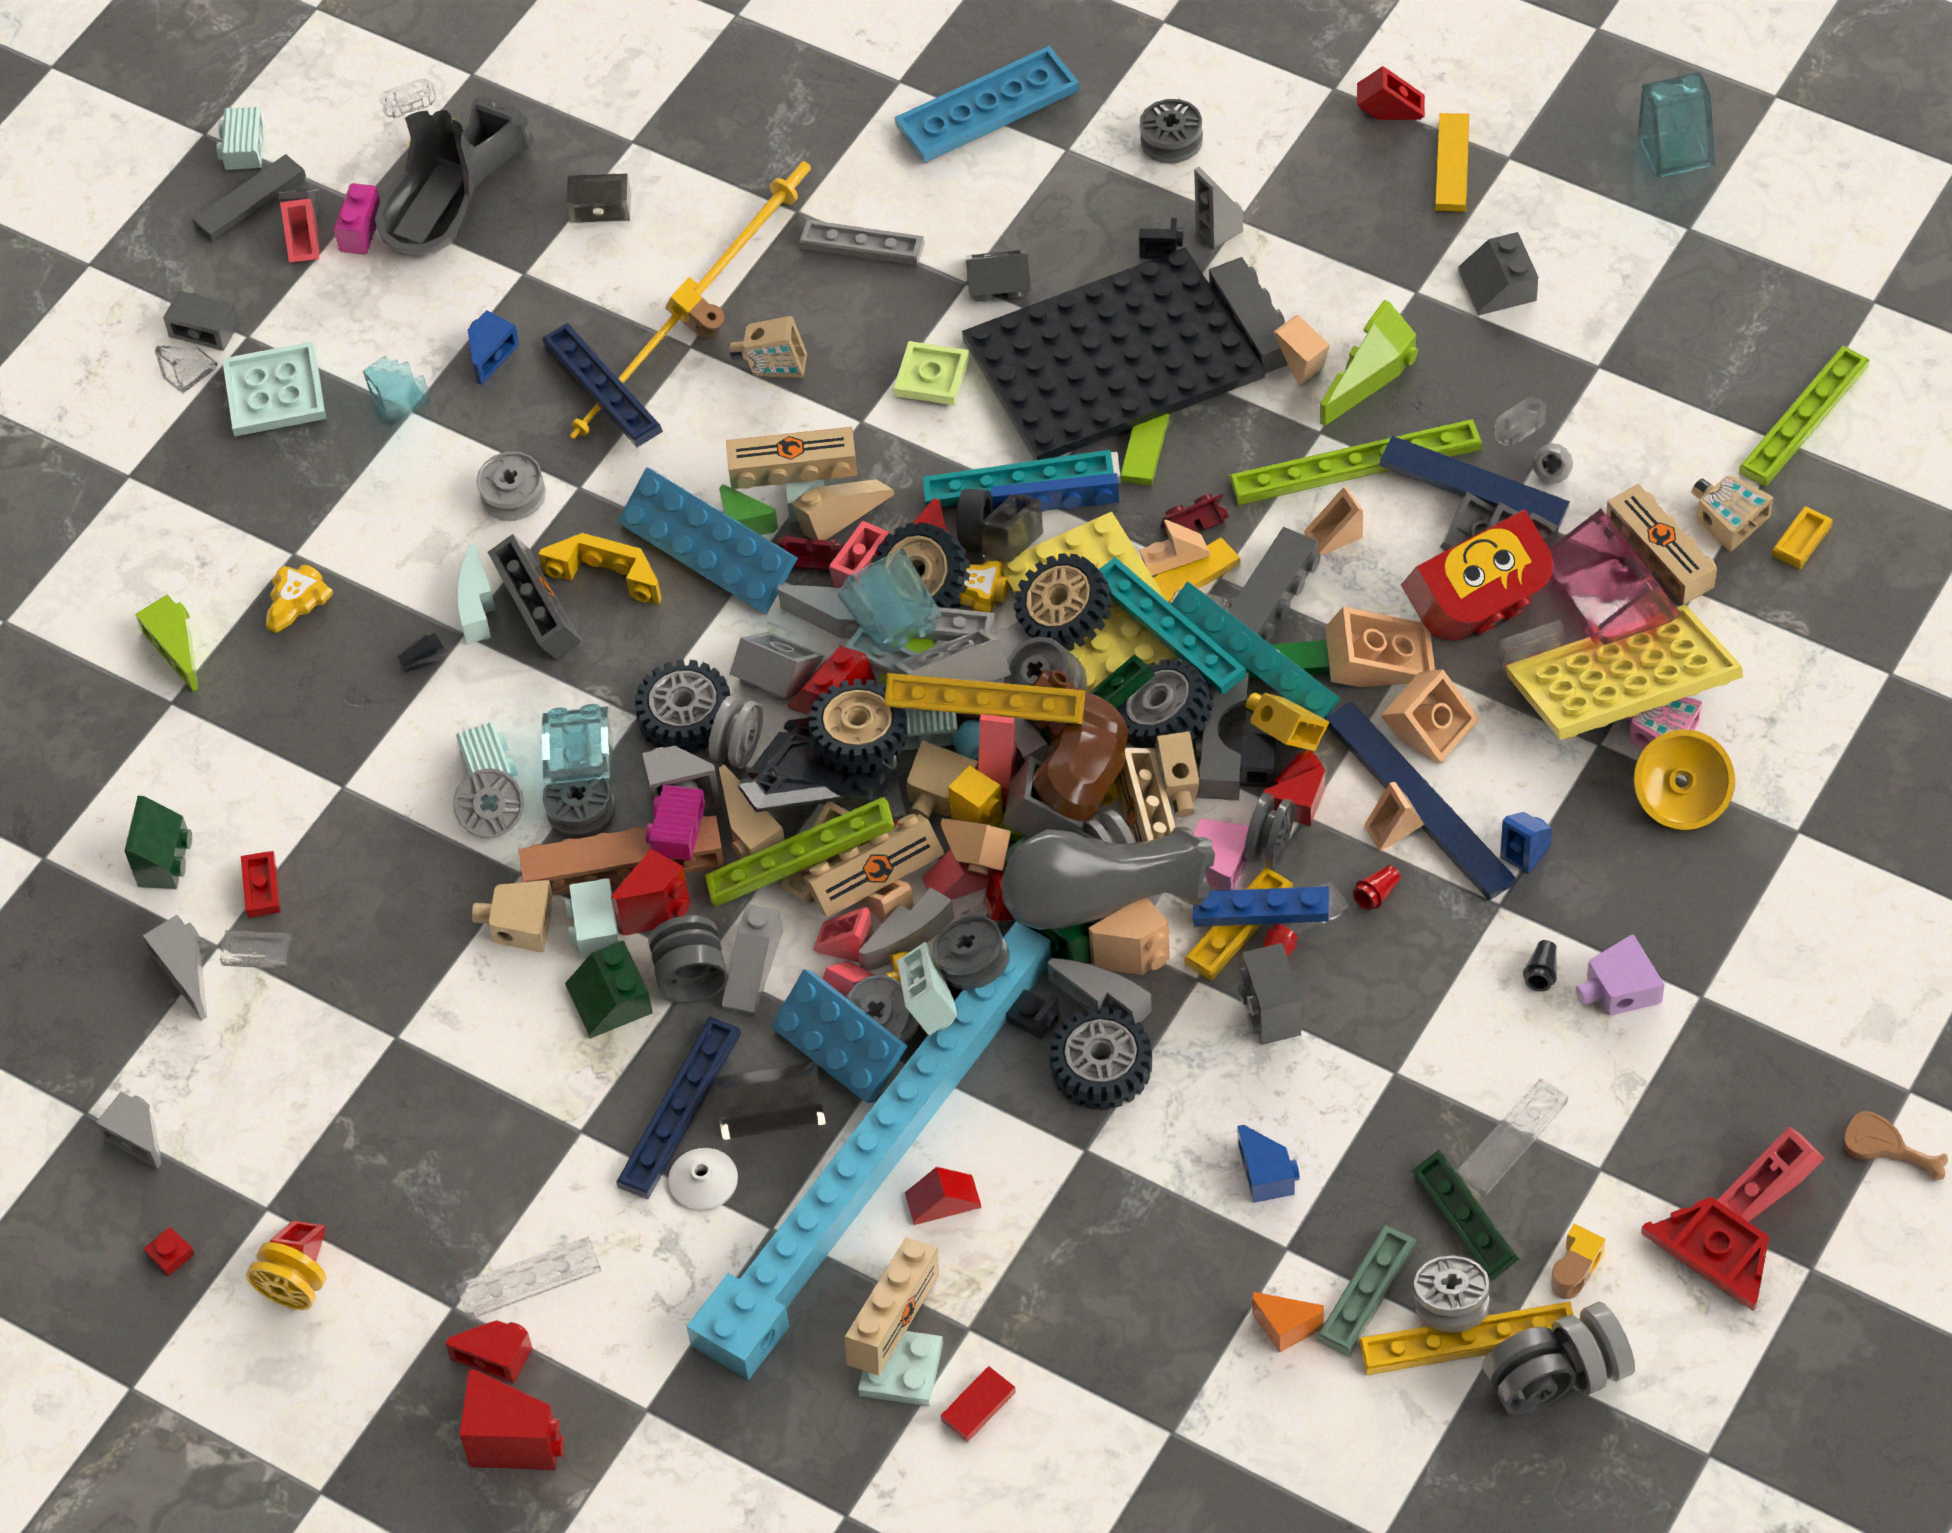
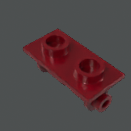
[1160,494,1229,539]
[778,535,845,571]

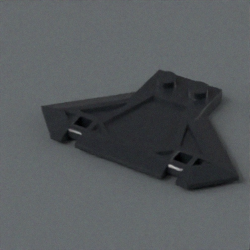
[738,717,899,812]

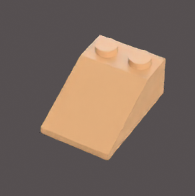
[1325,607,1435,687]

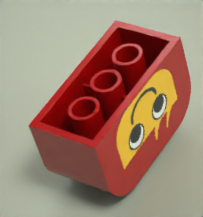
[1401,509,1553,641]

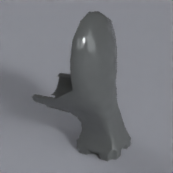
[375,95,534,256]
[1001,826,1215,930]

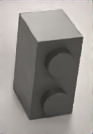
[163,291,239,351]

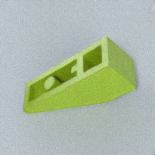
[135,594,198,692]

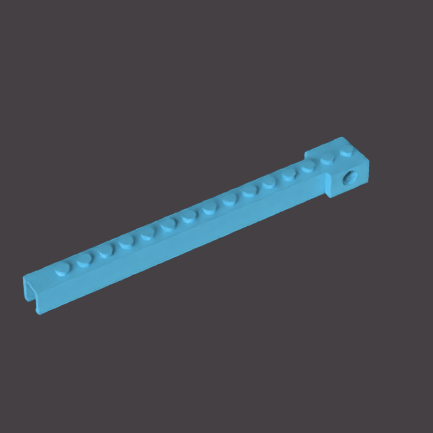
[686,922,1052,1380]

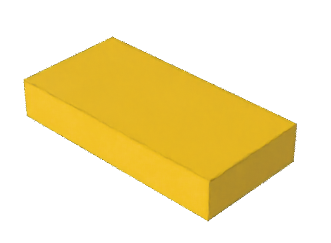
[1772,506,1833,570]

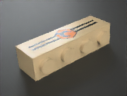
[726,426,858,489]
[1605,483,1717,605]
[1114,748,1176,843]
[803,814,945,918]
[845,1237,939,1376]

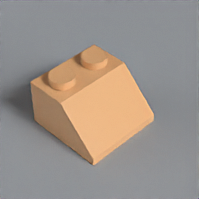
[1381,669,1479,763]
[1088,897,1170,975]

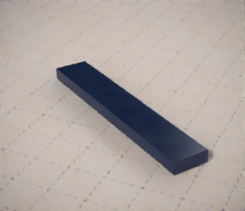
[542,323,663,448]
[1379,436,1570,532]
[616,1016,741,1199]

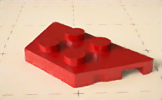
[1641,1197,1769,1311]

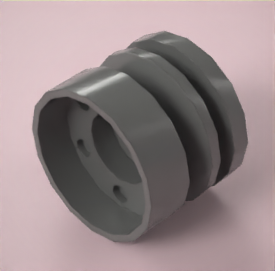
[648,915,728,1003]

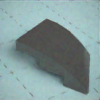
[1440,492,1558,550]

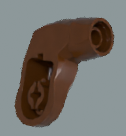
[1030,669,1129,821]

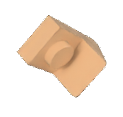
[1139,520,1210,576]

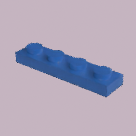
[990,473,1119,516]
[1192,886,1330,927]

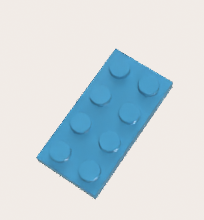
[770,969,907,1103]

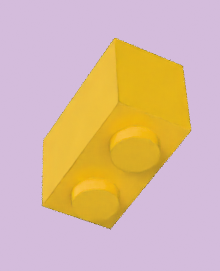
[948,765,1003,828]

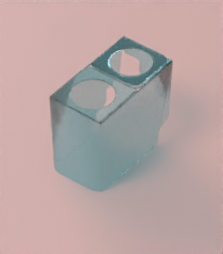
[363,356,431,426]

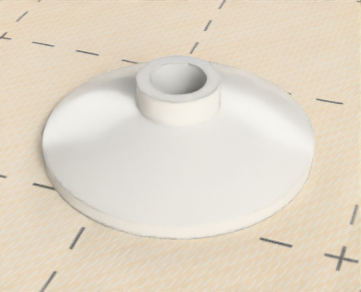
[668,1148,738,1211]

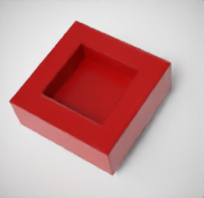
[143,1227,194,1276]

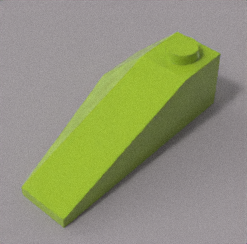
[1320,299,1418,426]

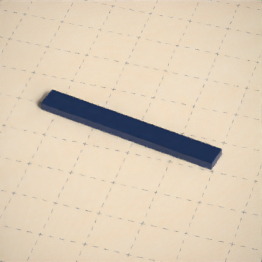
[1325,701,1516,901]

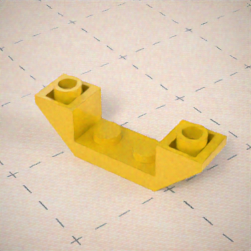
[538,533,662,605]

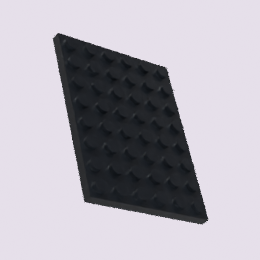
[962,247,1265,460]

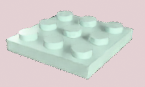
[222,341,327,437]

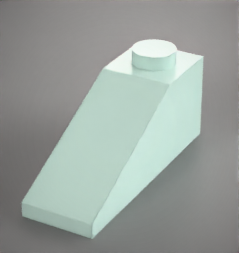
[897,942,957,1036]

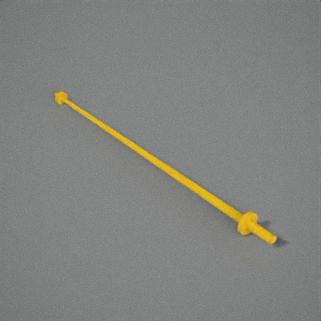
[570,161,811,439]

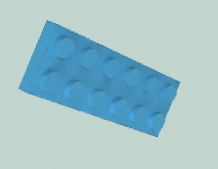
[895,46,1080,163]
[617,467,798,614]

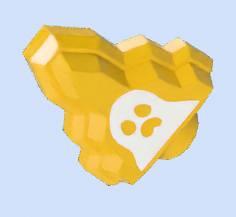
[958,560,1009,613]
[266,565,333,633]

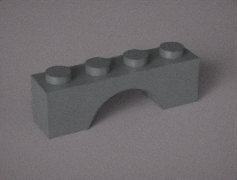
[1196,673,1249,800]

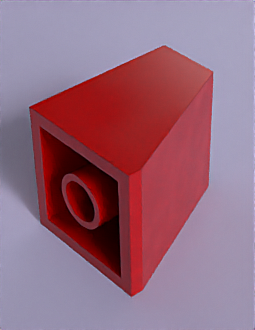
[460,1370,564,1470]

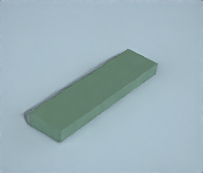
[1317,1225,1416,1357]

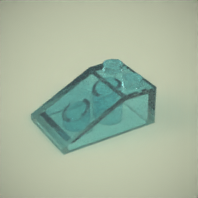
[541,704,613,785]

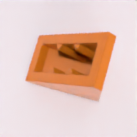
[1252,1292,1324,1352]

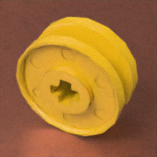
[245,1242,327,1311]

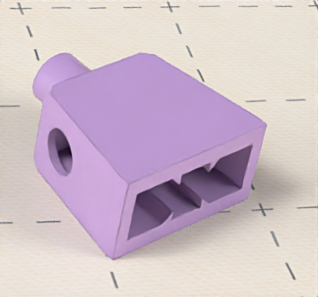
[1576,934,1665,1015]

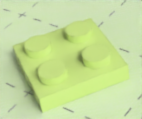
[893,341,969,406]

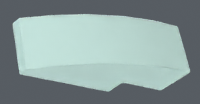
[457,543,496,645]

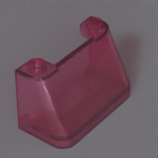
[1549,508,1682,645]

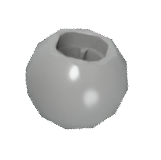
[1532,443,1573,484]

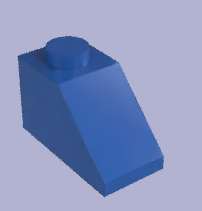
[468,310,520,385]
[1500,812,1552,874]
[1237,1125,1300,1203]

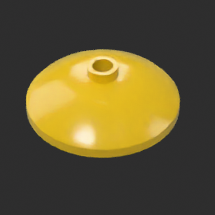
[1633,729,1735,830]

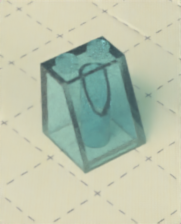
[1638,72,1715,178]
[838,548,942,653]

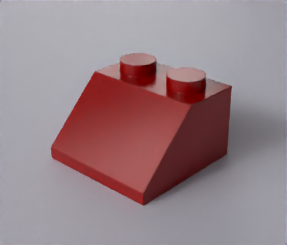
[787,645,876,715]
[611,849,690,936]

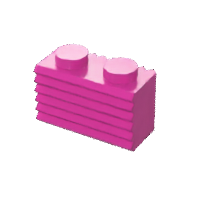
[333,183,380,255]
[645,785,706,861]

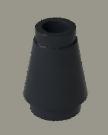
[397,631,447,673]
[1523,940,1557,992]

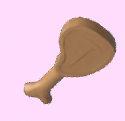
[1843,1111,1949,1181]

